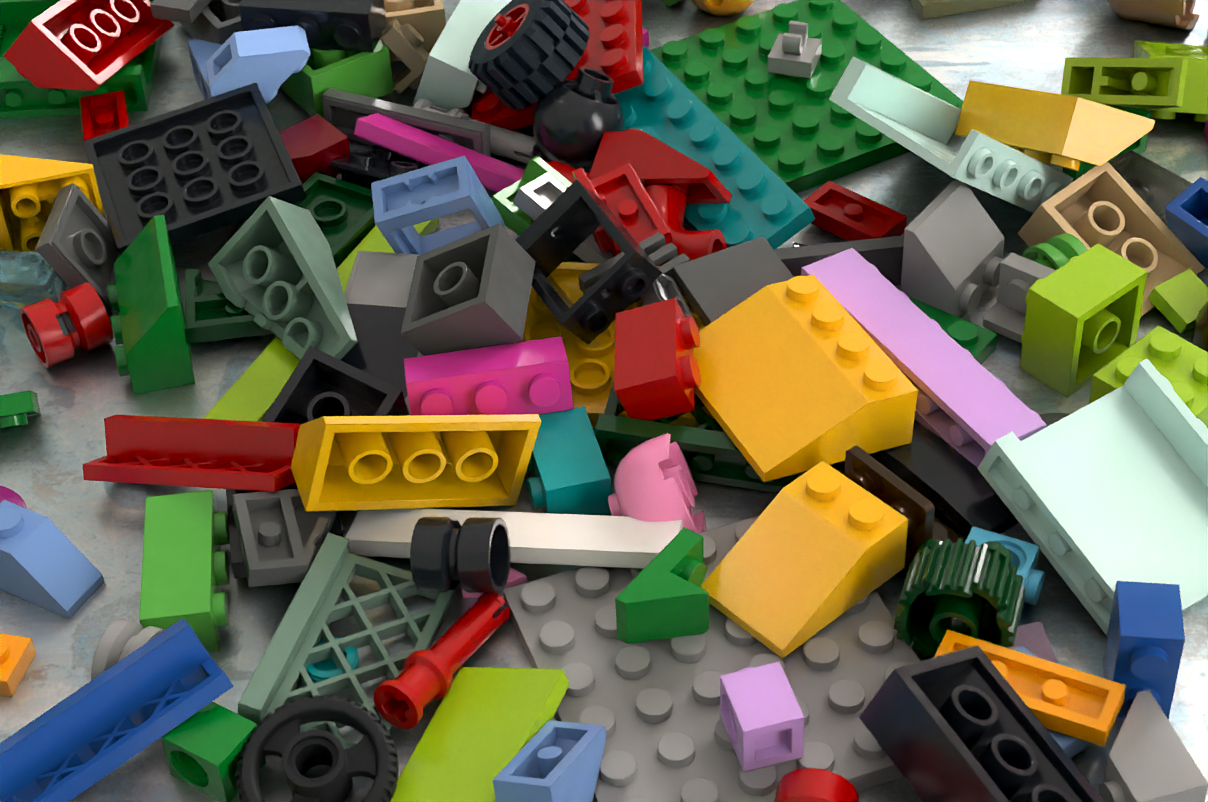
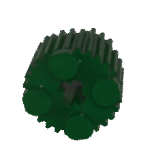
[894,538,1025,657]

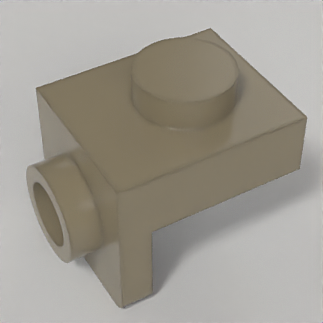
[380,18,429,94]

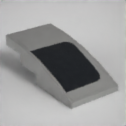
[341,251,423,416]

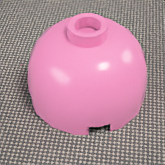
[608,433,707,533]

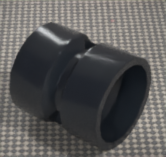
[410,517,511,593]

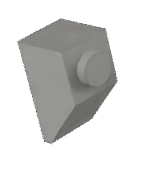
[1099,690,1208,802]

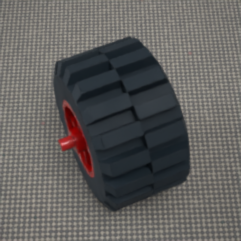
[468,0,590,110]

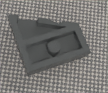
[232,489,338,587]

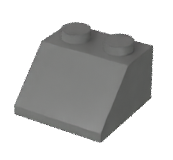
[900,179,1005,318]

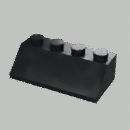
[859,645,1105,802]

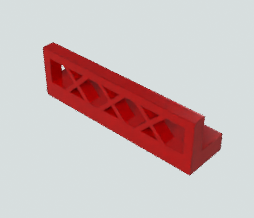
[82,415,301,492]

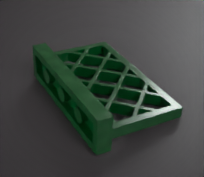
[595,382,807,493]

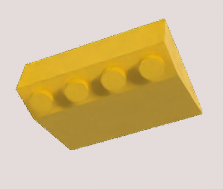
[694,274,918,482]

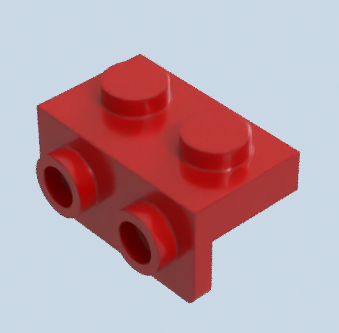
[573,163,673,257]

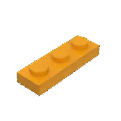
[934,630,1126,747]

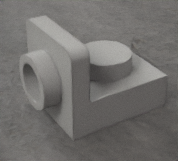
[982,252,1056,343]

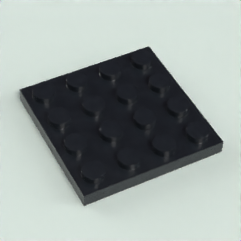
[82,83,307,256]

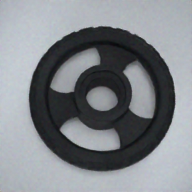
[236,695,399,802]

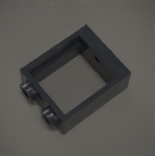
[515,179,662,345]

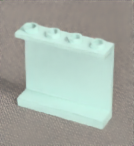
[829,57,1074,213]
[977,359,1208,635]

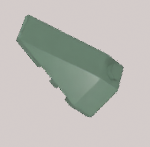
[208,196,358,360]

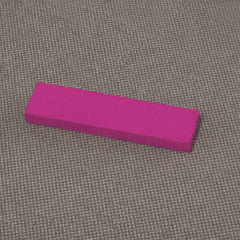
[354,113,525,193]

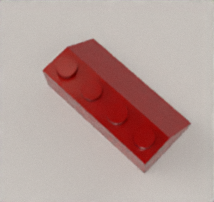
[3,0,175,91]

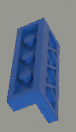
[0,618,234,802]

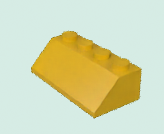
[955,80,1155,171]
[291,414,542,512]

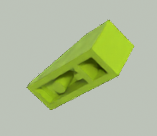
[1061,57,1188,110]

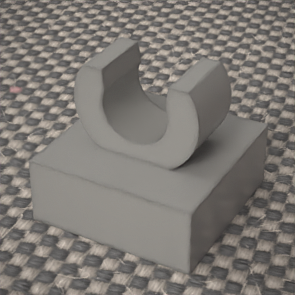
[768,21,822,78]

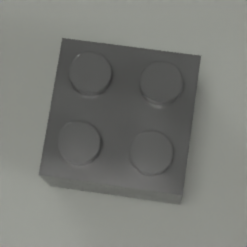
[401,223,536,356]

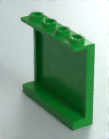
[0,0,163,119]

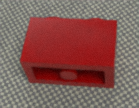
[614,298,701,421]

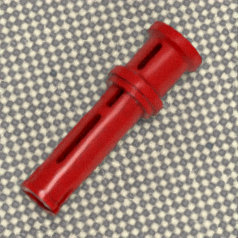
[373,593,510,730]

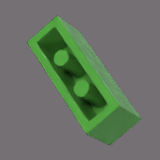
[139,490,230,652]

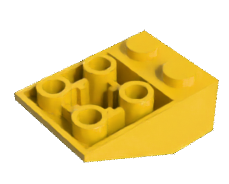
[0,154,106,265]

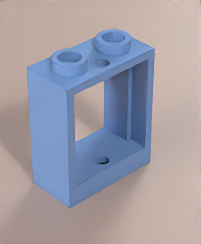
[371,155,505,255]

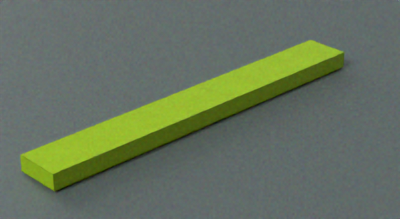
[203,218,440,422]

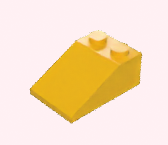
[701,461,908,659]

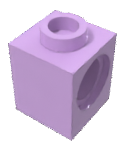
[720,661,804,772]

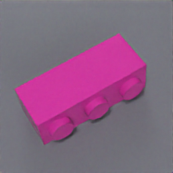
[404,336,574,416]

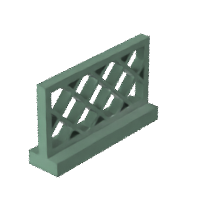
[238,533,455,749]

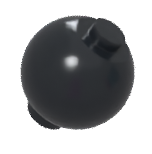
[532,67,624,170]

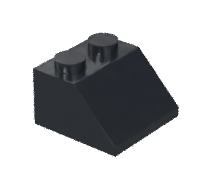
[261,346,410,424]

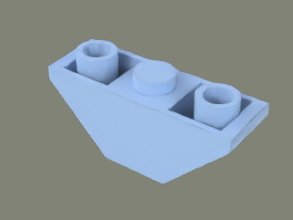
[206,25,311,104]

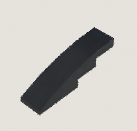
[869,420,1018,537]

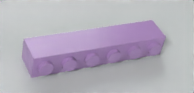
[801,248,1047,467]

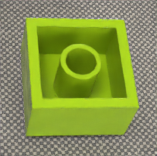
[1019,243,1148,398]
[1089,325,1208,429]

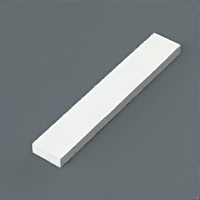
[345,508,683,569]

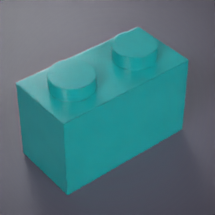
[526,406,612,516]

